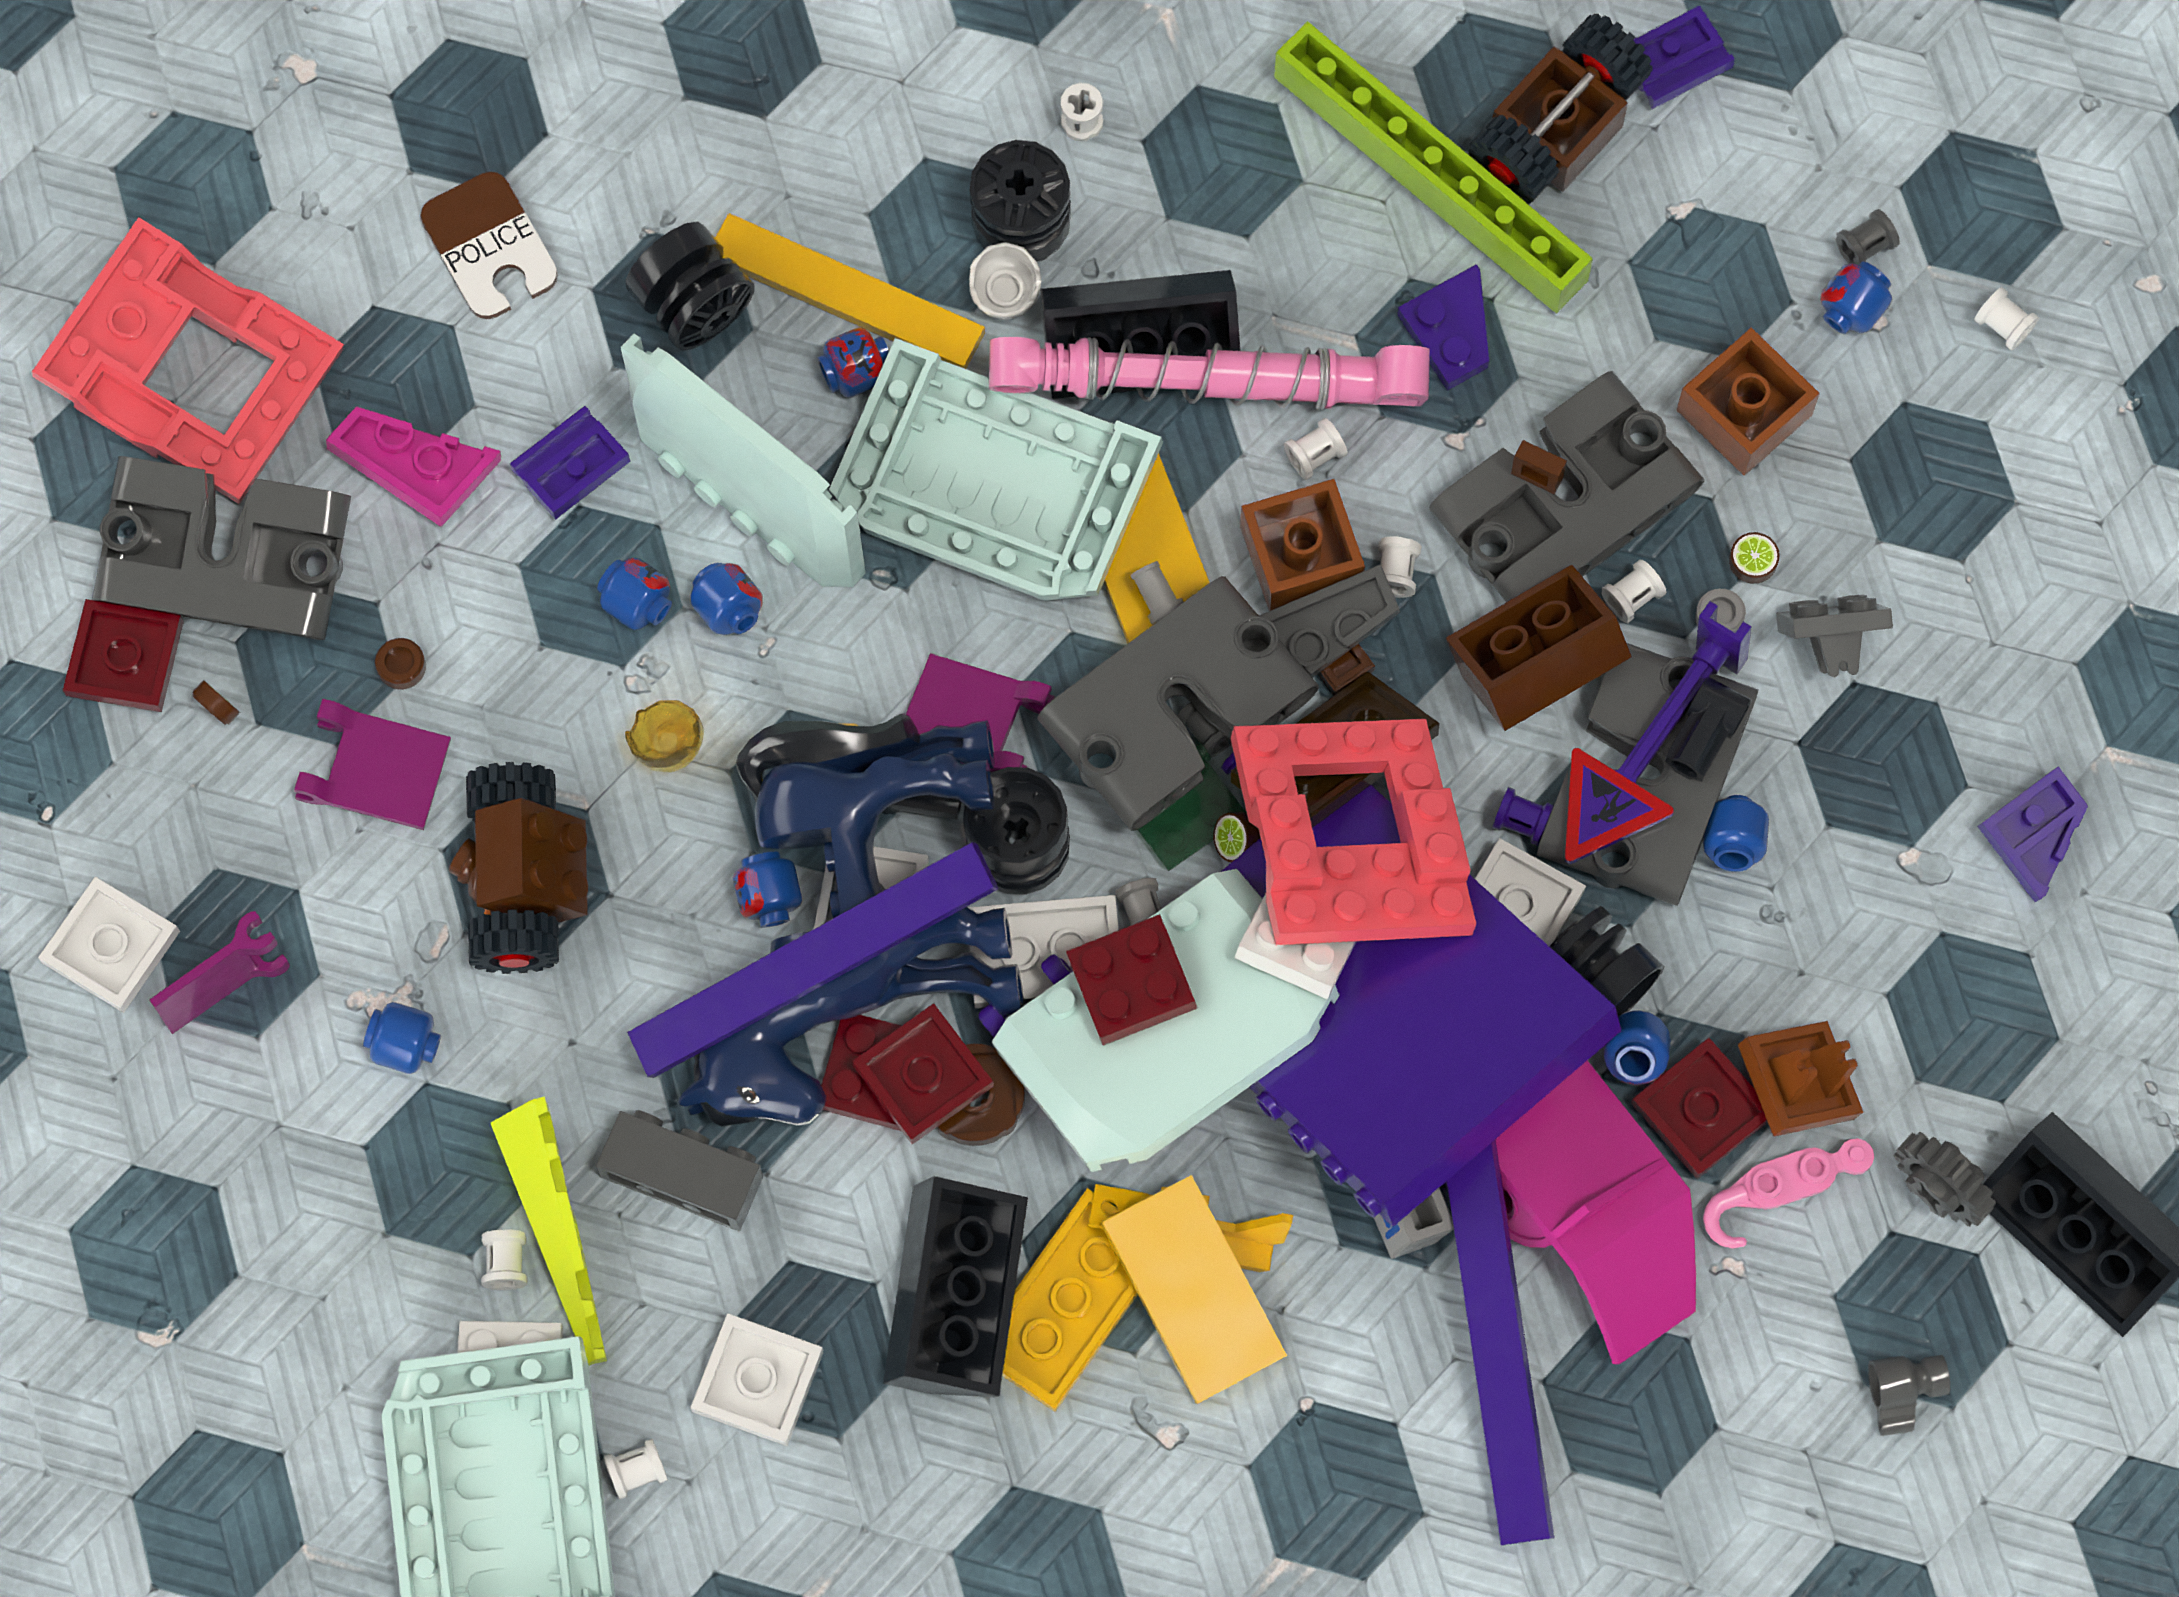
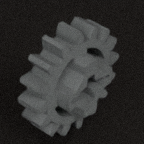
[1894,1132,1996,1227]

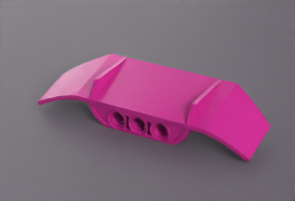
[1495,1061,1696,1364]

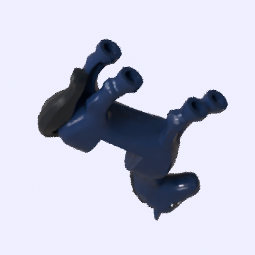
[678,713,1024,1127]

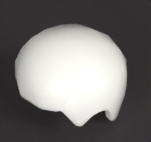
[969,242,1041,320]

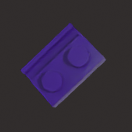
[1633,5,1735,109]
[510,406,631,520]

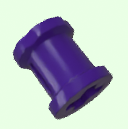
[1492,787,1554,846]

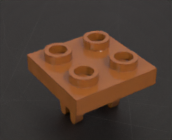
[1738,1021,1864,1137]

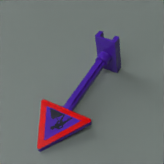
[1565,601,1752,864]

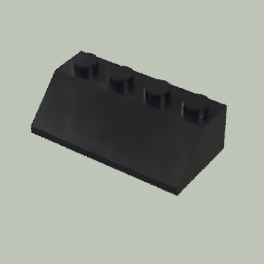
[1040,270,1240,399]
[1983,1112,2179,1337]
[883,1176,1028,1398]

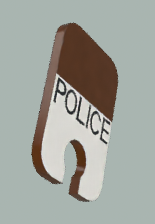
[421,172,558,319]

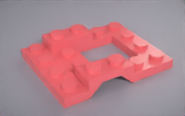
[32,217,344,504]
[1230,719,1476,945]

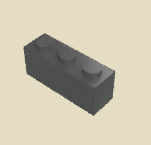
[596,1110,763,1232]

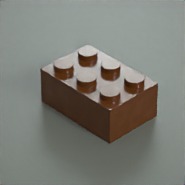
[1446,564,1632,731]

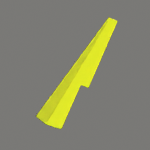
[490,1096,607,1365]

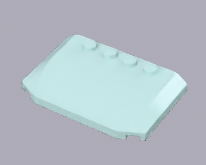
[621,334,866,587]
[829,338,1163,601]
[992,869,1339,1172]
[381,1336,615,1597]

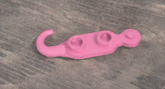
[1703,1138,1874,1248]

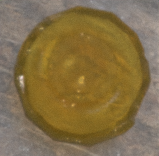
[625,700,704,773]

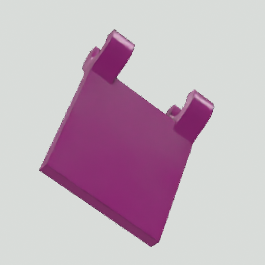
[906,653,1055,772]
[294,699,451,830]
[149,911,290,1034]

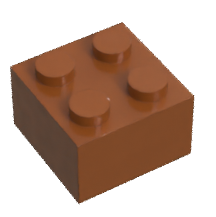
[1676,327,1820,476]
[1240,479,1365,611]

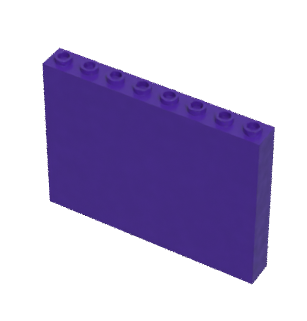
[1221,785,1622,1227]

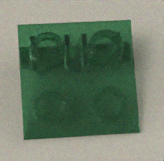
[1137,744,1247,871]

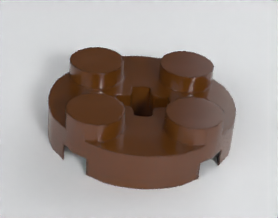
[936,1044,1025,1146]

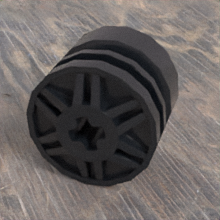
[970,140,1071,262]
[626,221,754,351]
[963,767,1070,894]
[1549,906,1665,1016]

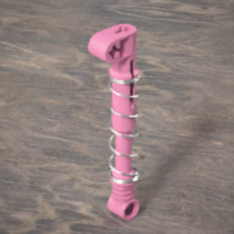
[989,337,1430,409]

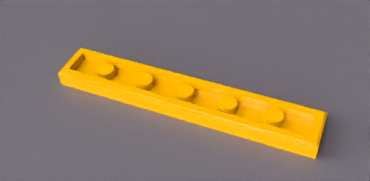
[715,213,985,369]

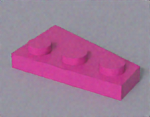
[326,406,501,527]

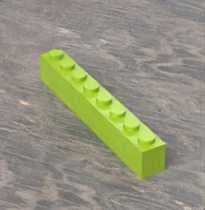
[1274,21,1593,314]

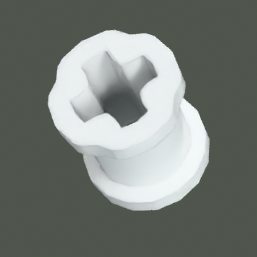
[1061,83,1103,142]
[1974,287,2039,350]
[1284,418,1348,480]
[1378,536,1422,598]
[1601,559,1667,623]
[481,1230,527,1290]
[604,1439,668,1499]

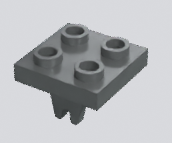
[1776,595,1893,677]

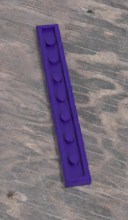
[627,842,999,1078]
[1447,1140,1555,1546]

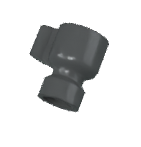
[1868,1355,1951,1436]

